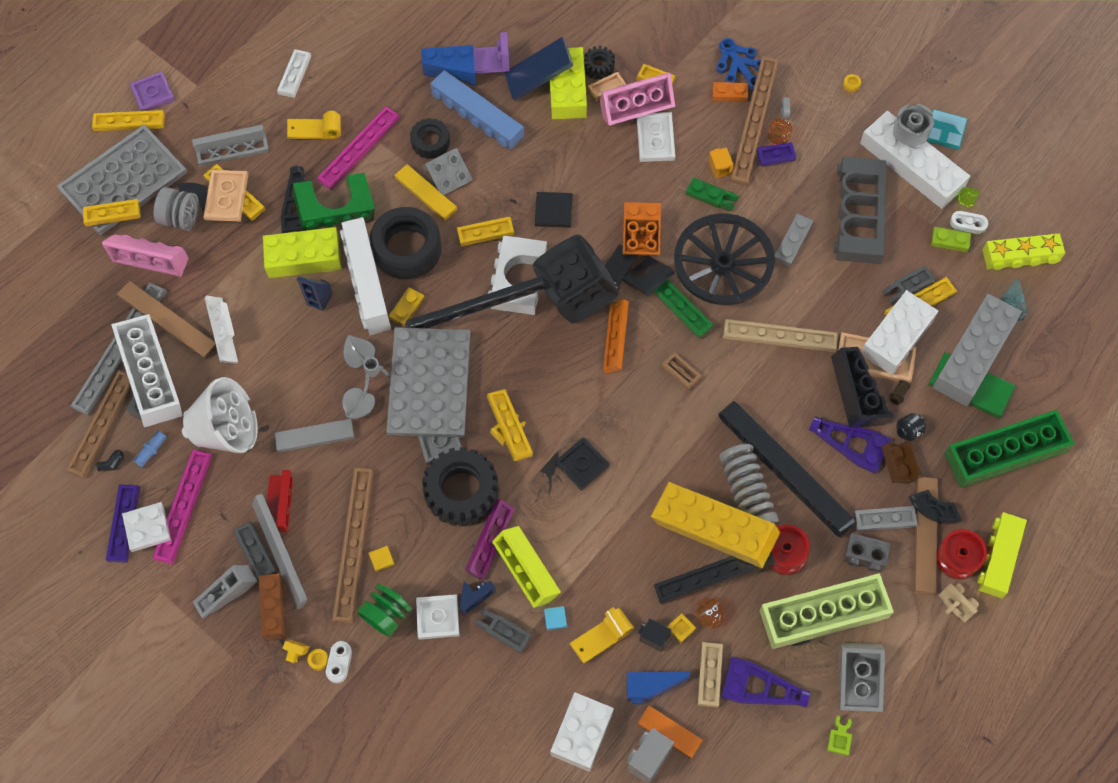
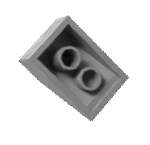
[839,642,885,712]

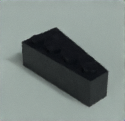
[831,347,894,428]

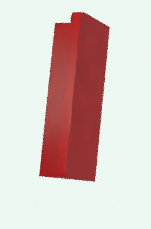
[267,470,294,533]

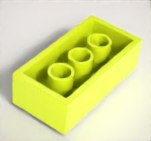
[550,47,587,119]
[263,227,342,278]

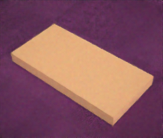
[838,332,917,384]

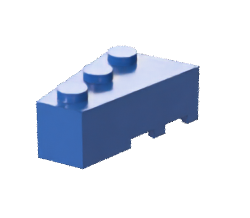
[421,45,476,86]

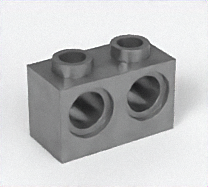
[843,533,891,572]

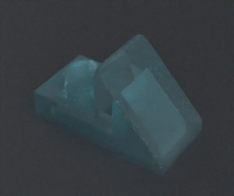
[1000,279,1028,321]

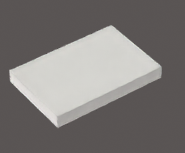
[637,112,675,162]

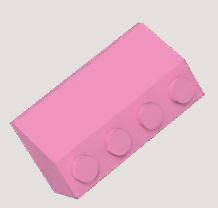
[600,73,675,126]
[102,234,189,277]

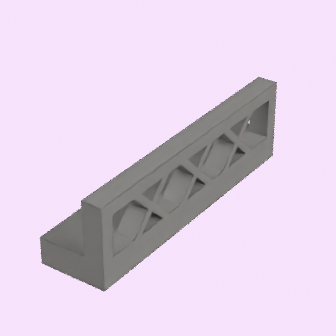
[192,125,269,167]

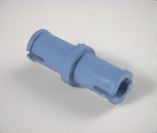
[132,430,168,468]

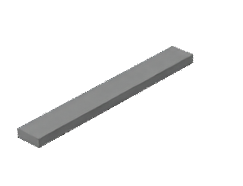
[70,282,167,416]

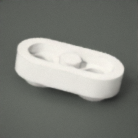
[950,211,988,234]
[326,641,352,683]

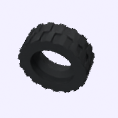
[410,118,450,159]

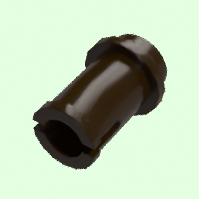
[889,380,911,405]

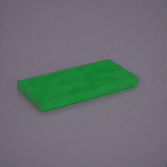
[928,352,1016,419]

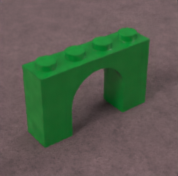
[293,173,375,230]

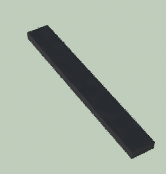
[405,276,551,329]

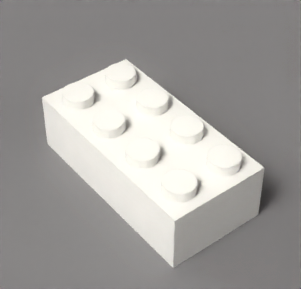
[861,290,938,375]

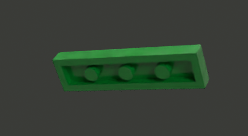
[653,280,713,339]

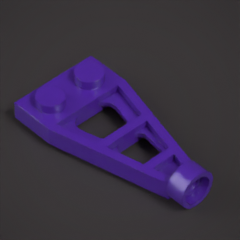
[809,416,891,474]
[721,657,810,708]

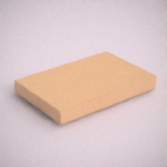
[203,170,248,222]

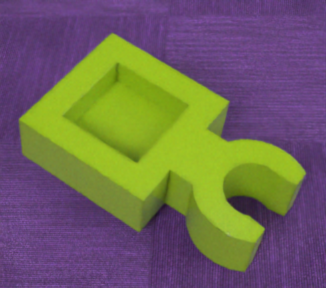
[826,716,852,756]

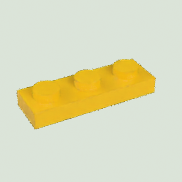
[83,199,141,226]
[457,216,514,247]

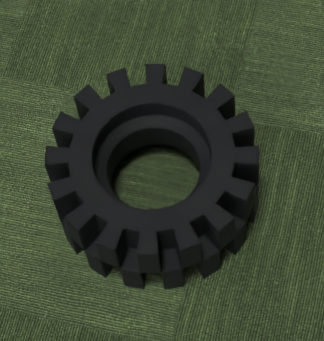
[584,46,615,80]

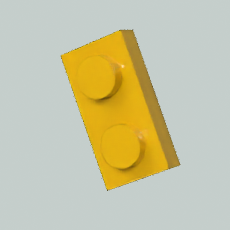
[389,287,425,327]

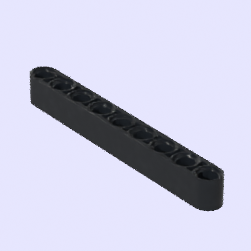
[718,401,856,538]

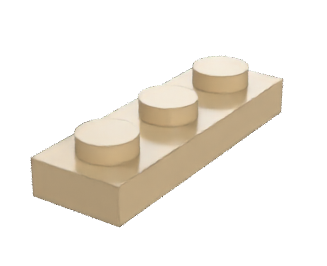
[697,642,723,708]

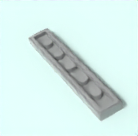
[252,494,307,610]

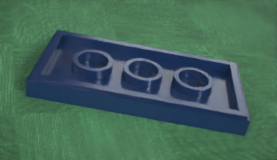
[504,37,574,101]

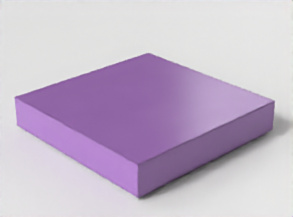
[130,71,175,111]

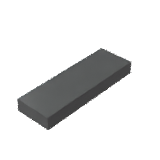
[233,521,278,581]

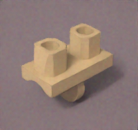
[938,583,979,623]

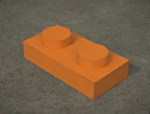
[712,82,748,102]

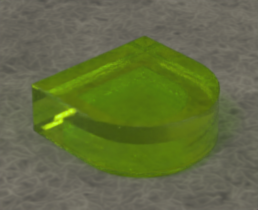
[958,187,980,208]

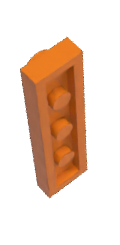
[603,299,629,374]

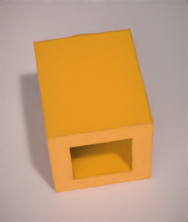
[708,147,733,179]

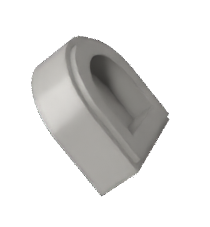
[780,98,790,119]

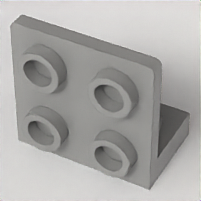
[422,148,472,195]

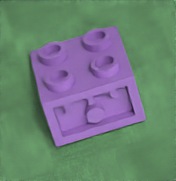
[474,32,510,74]

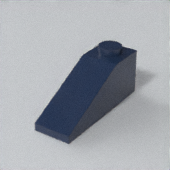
[297,276,333,311]

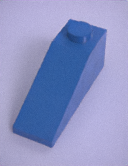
[626,672,690,705]

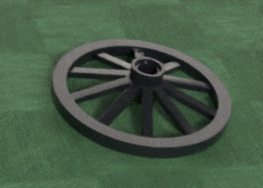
[674,213,775,305]

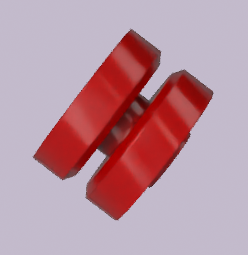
[768,524,810,576]
[937,529,987,580]

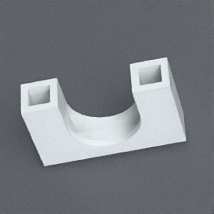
[488,235,547,315]

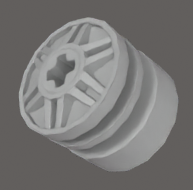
[154,187,199,231]

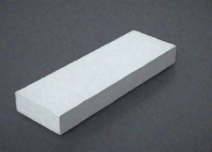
[277,49,312,98]

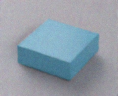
[544,606,567,630]

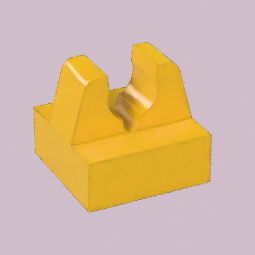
[283,640,310,663]

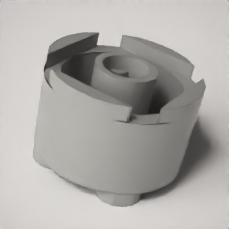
[893,104,934,148]

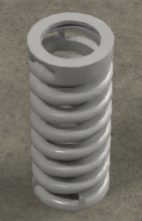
[719,444,780,526]

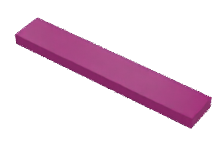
[317,106,400,190]
[152,449,212,565]

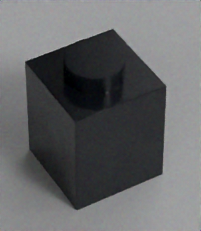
[638,618,672,652]

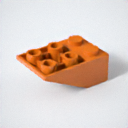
[623,202,661,256]

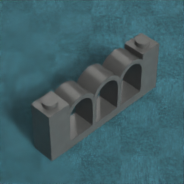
[833,157,886,264]

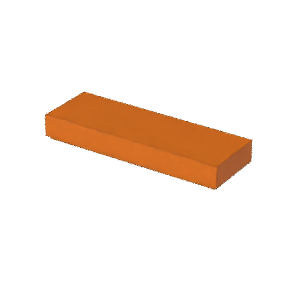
[638,706,703,759]

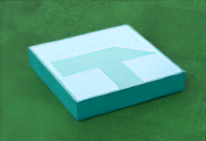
[927,109,968,150]

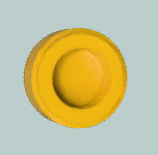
[843,74,861,92]
[307,649,329,671]

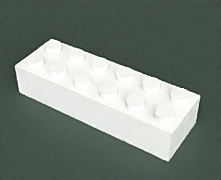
[860,111,970,209]
[340,217,391,335]
[111,314,183,427]

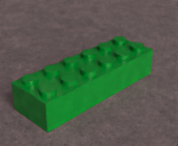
[944,409,1075,488]

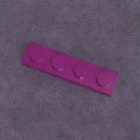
[465,499,515,580]

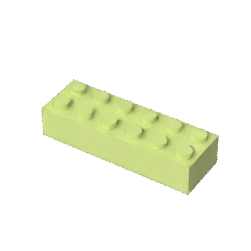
[759,573,894,650]

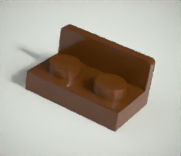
[881,441,922,484]

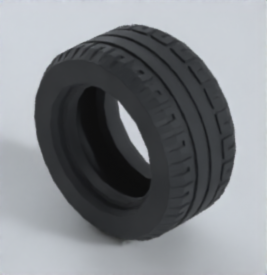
[370,207,442,279]

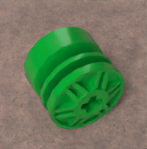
[356,583,412,637]

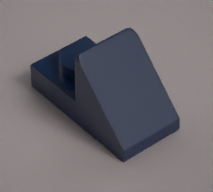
[460,581,496,616]

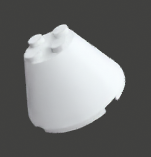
[182,377,258,453]

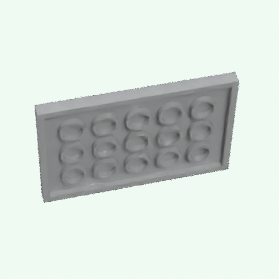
[57,125,188,236]
[386,328,470,438]

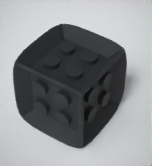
[532,234,619,323]

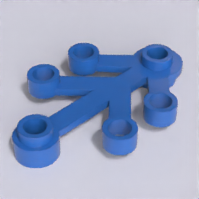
[716,38,761,91]

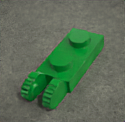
[686,177,739,211]

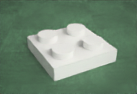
[122,502,171,552]
[416,594,460,640]

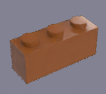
[259,574,286,641]

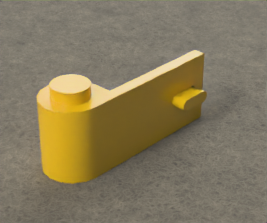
[287,110,341,139]
[569,607,634,664]

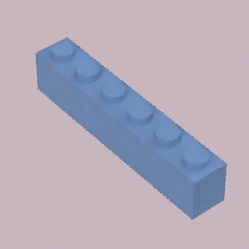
[430,70,524,150]

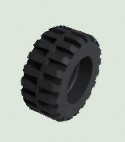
[422,447,499,526]

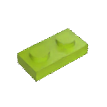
[931,227,971,252]

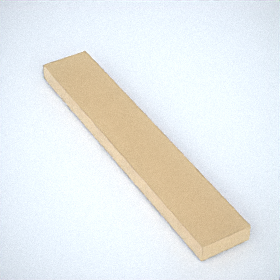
[723,319,838,352]

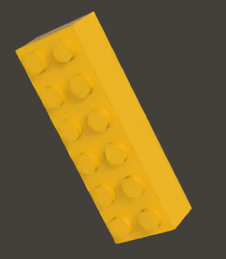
[651,482,780,569]

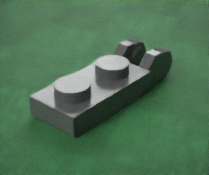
[882,265,936,305]
[474,608,532,654]

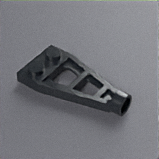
[281,166,319,233]

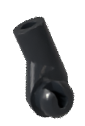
[97,450,124,472]

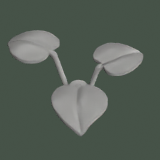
[342,335,391,419]

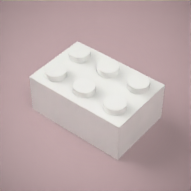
[550,692,614,772]

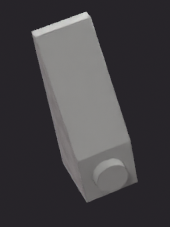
[193,565,258,618]

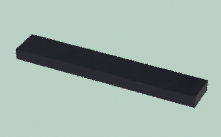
[654,551,776,605]

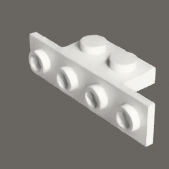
[205,296,238,364]

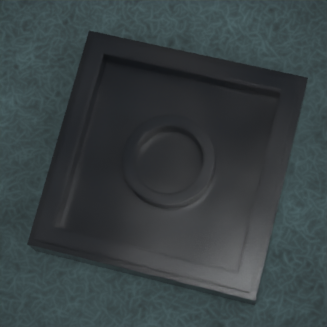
[535,192,573,228]
[623,256,675,296]
[555,437,610,491]

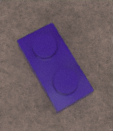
[756,142,796,166]

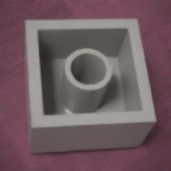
[627,728,674,783]

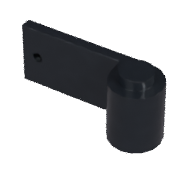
[605,244,638,291]

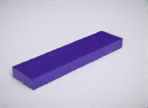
[106,484,140,563]

